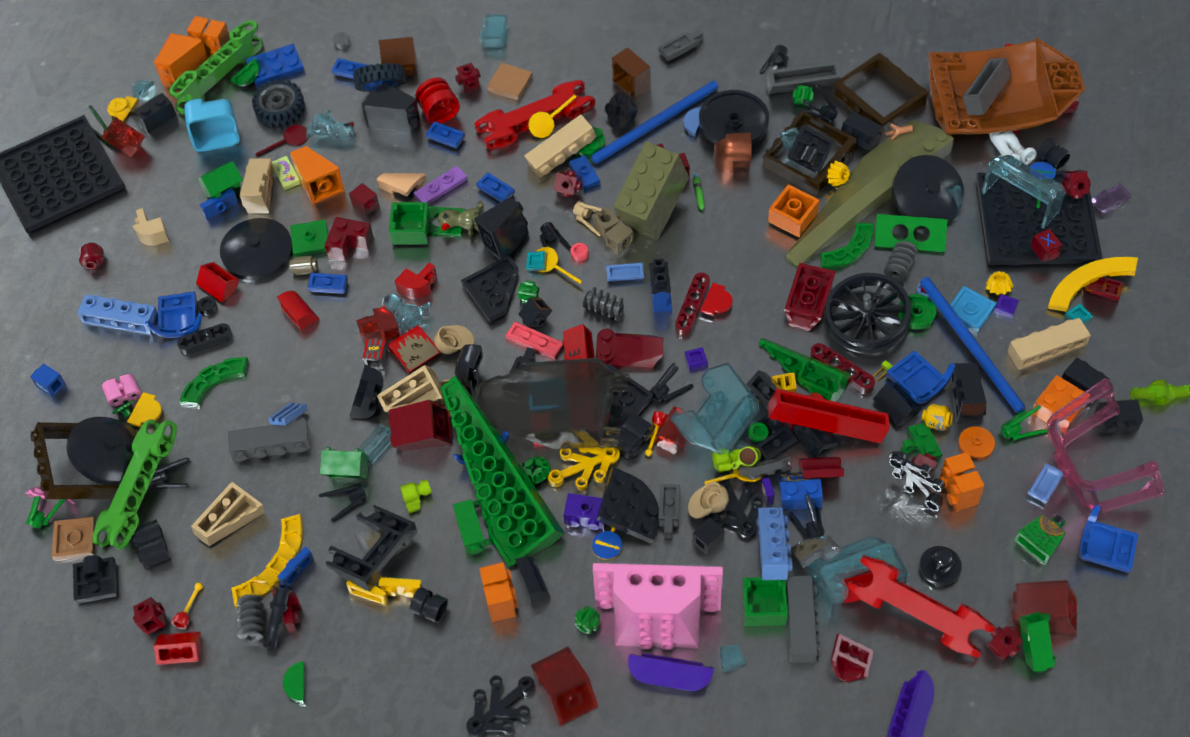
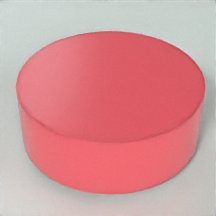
[570,243,589,261]

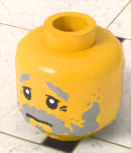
[922,404,953,431]

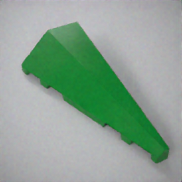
[759,338,850,402]

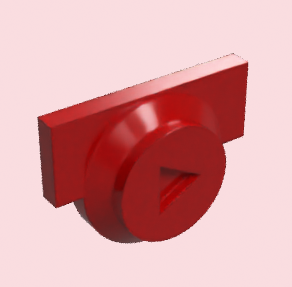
[700,283,733,316]

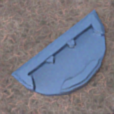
[683,107,701,137]

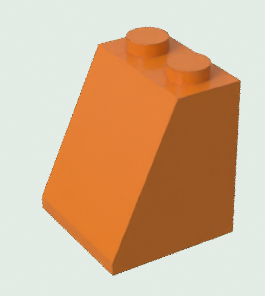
[154,33,208,87]
[290,146,345,204]

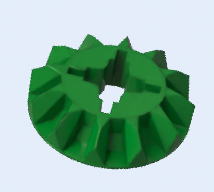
[522,455,551,484]

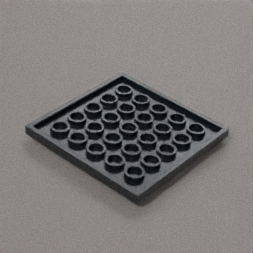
[0,115,126,233]
[976,171,1103,265]

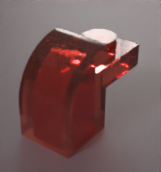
[356,308,400,342]

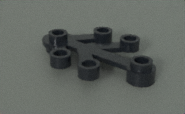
[889,451,945,511]
[714,471,763,538]
[466,675,535,737]

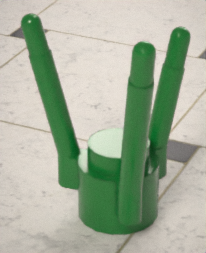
[1000,405,1051,441]

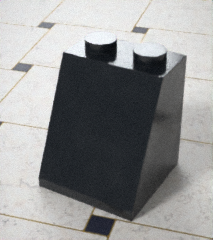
[362,82,421,133]
[474,197,529,261]

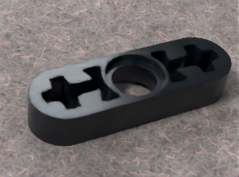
[177,323,232,355]

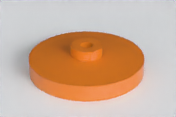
[958,426,995,460]

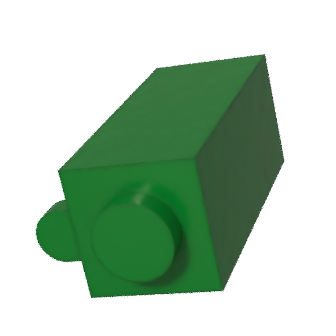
[452,499,491,555]
[1019,612,1057,672]

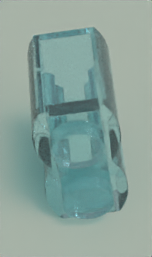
[479,14,508,48]

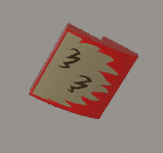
[387,325,440,374]

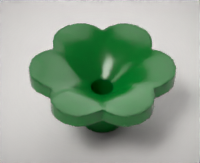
[112,399,134,418]

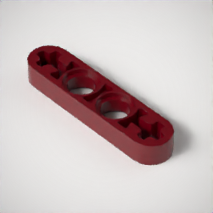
[675,272,710,336]
[810,343,875,393]

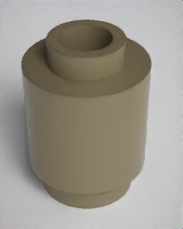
[290,256,318,275]

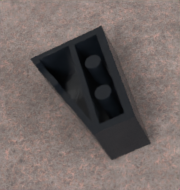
[951,363,987,424]

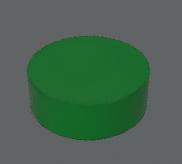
[748,422,769,443]

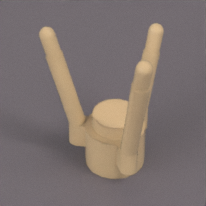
[573,201,620,237]

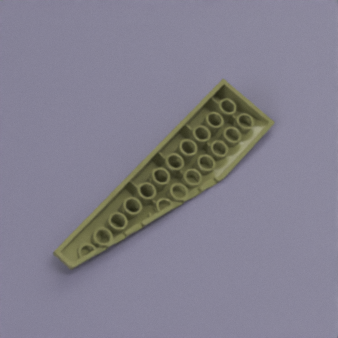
[785,120,954,268]

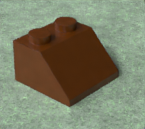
[379,37,418,76]

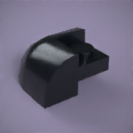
[454,344,483,397]
[349,364,384,419]

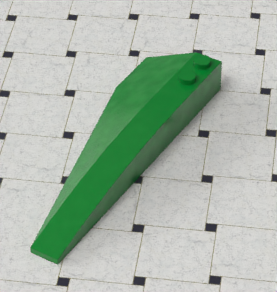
[441,376,565,568]

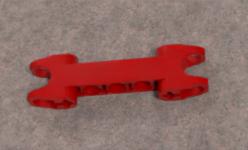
[474,80,595,149]
[846,555,996,658]

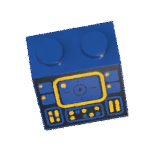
[778,472,823,511]

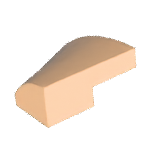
[377,173,426,196]

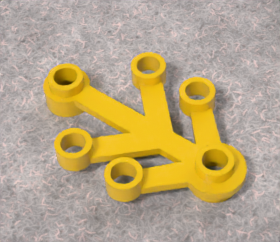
[548,440,620,491]

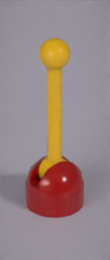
[645,411,669,457]
[171,582,203,629]

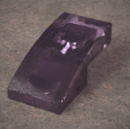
[1092,183,1132,214]

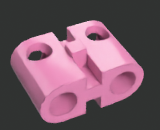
[101,374,141,407]

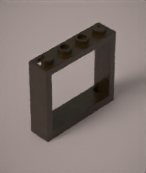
[833,52,928,134]
[762,111,857,196]
[30,422,120,499]

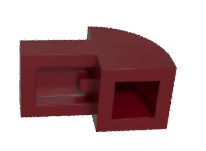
[272,588,303,632]

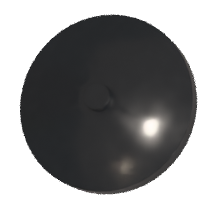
[699,90,769,145]
[892,155,964,222]
[220,218,293,281]
[66,417,137,486]

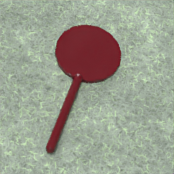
[255,125,309,156]

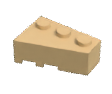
[240,158,274,214]
[377,365,445,413]
[191,482,265,546]

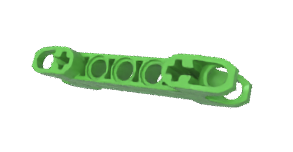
[169,20,263,115]
[93,419,177,549]

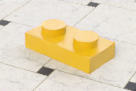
[379,577,423,598]

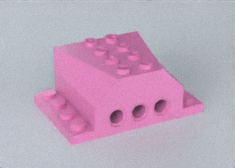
[593,563,723,650]

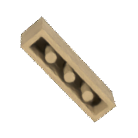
[524,115,596,178]
[1008,318,1091,370]

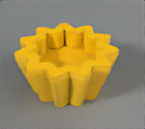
[827,161,850,187]
[986,271,1014,295]

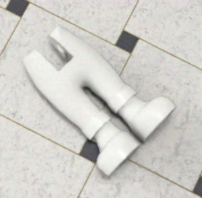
[988,131,1037,171]

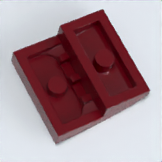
[799,457,844,478]

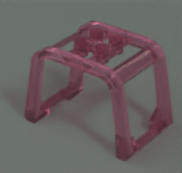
[1047,378,1165,513]

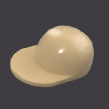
[434,325,474,355]
[688,482,729,519]

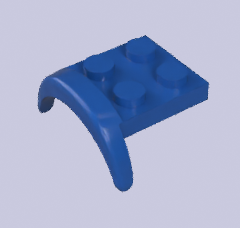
[145,291,202,338]
[886,350,955,404]
[1079,505,1138,573]

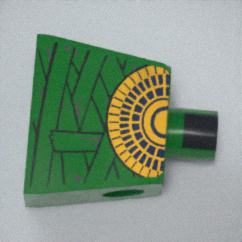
[1014,515,1065,566]

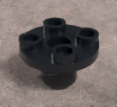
[605,93,638,129]
[919,546,962,587]

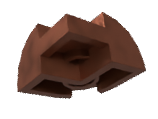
[714,133,752,173]

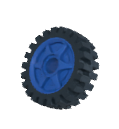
[353,63,405,92]

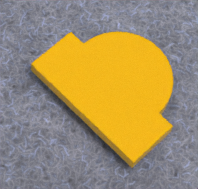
[107,96,138,124]
[127,392,162,427]

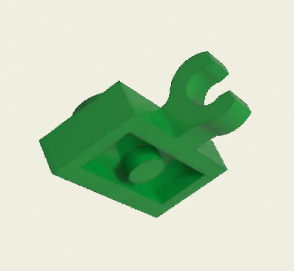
[901,422,943,460]

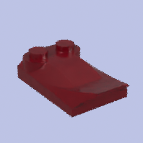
[784,262,836,331]
[596,329,664,370]

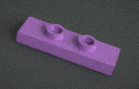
[414,166,468,205]

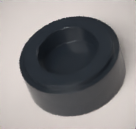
[197,297,217,315]

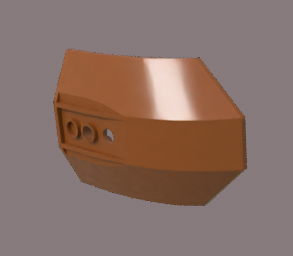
[928,37,1085,134]

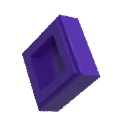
[994,294,1019,318]
[684,347,708,370]
[761,478,775,506]

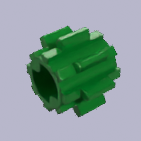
[793,85,814,106]
[517,280,540,303]
[574,606,601,634]

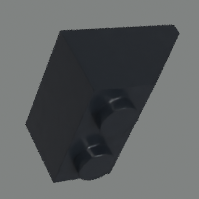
[129,93,177,134]

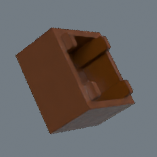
[612,47,651,100]

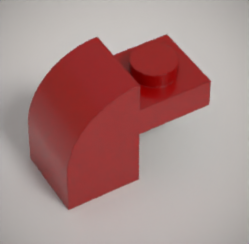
[395,263,437,299]

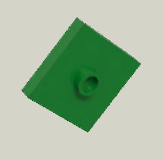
[290,219,328,257]

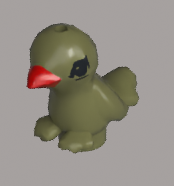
[438,201,484,236]

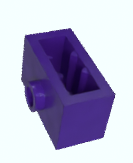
[563,493,605,530]

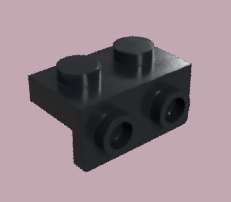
[792,425,839,458]

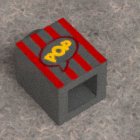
[362,338,388,369]

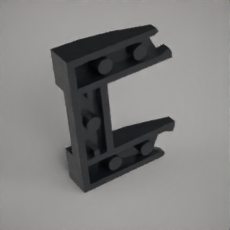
[325,505,418,592]

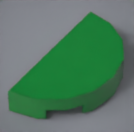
[231,58,260,87]
[282,661,305,703]

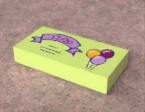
[272,156,301,191]

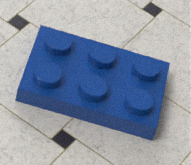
[246,43,305,87]

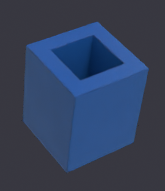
[30,363,66,397]

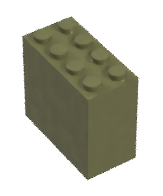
[613,141,689,241]

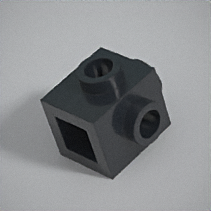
[518,297,552,327]

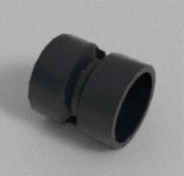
[1036,138,1071,171]
[409,587,448,623]

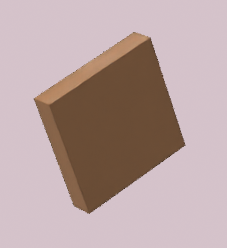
[487,63,533,101]
[52,517,96,561]

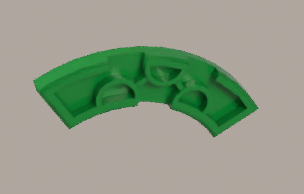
[820,223,874,270]
[179,357,249,406]

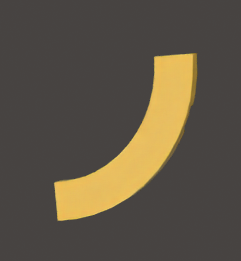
[1048,257,1138,312]
[231,514,303,608]

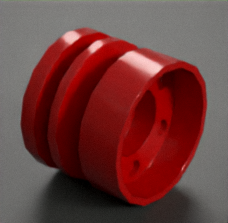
[415,77,460,124]

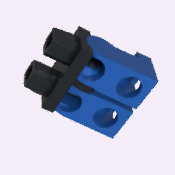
[649,259,672,313]

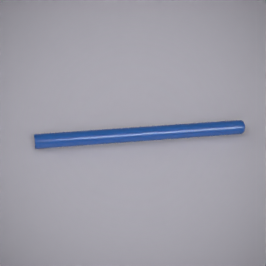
[591,80,719,164]
[920,277,1025,413]

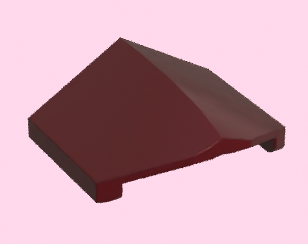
[1085,277,1124,303]
[830,634,874,682]

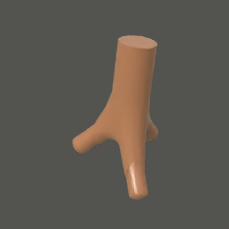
[886,124,913,141]

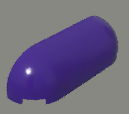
[628,653,714,691]
[888,670,934,737]

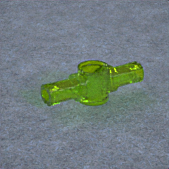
[1130,379,1190,405]

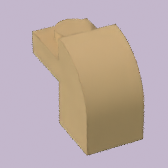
[133,208,169,246]

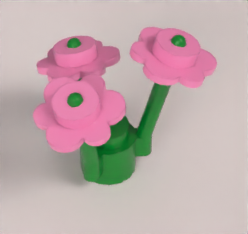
[25,486,75,529]

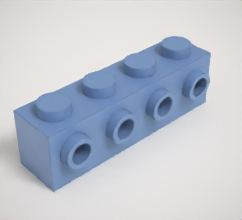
[77,295,158,335]
[758,507,792,580]

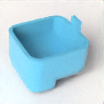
[184,98,240,152]

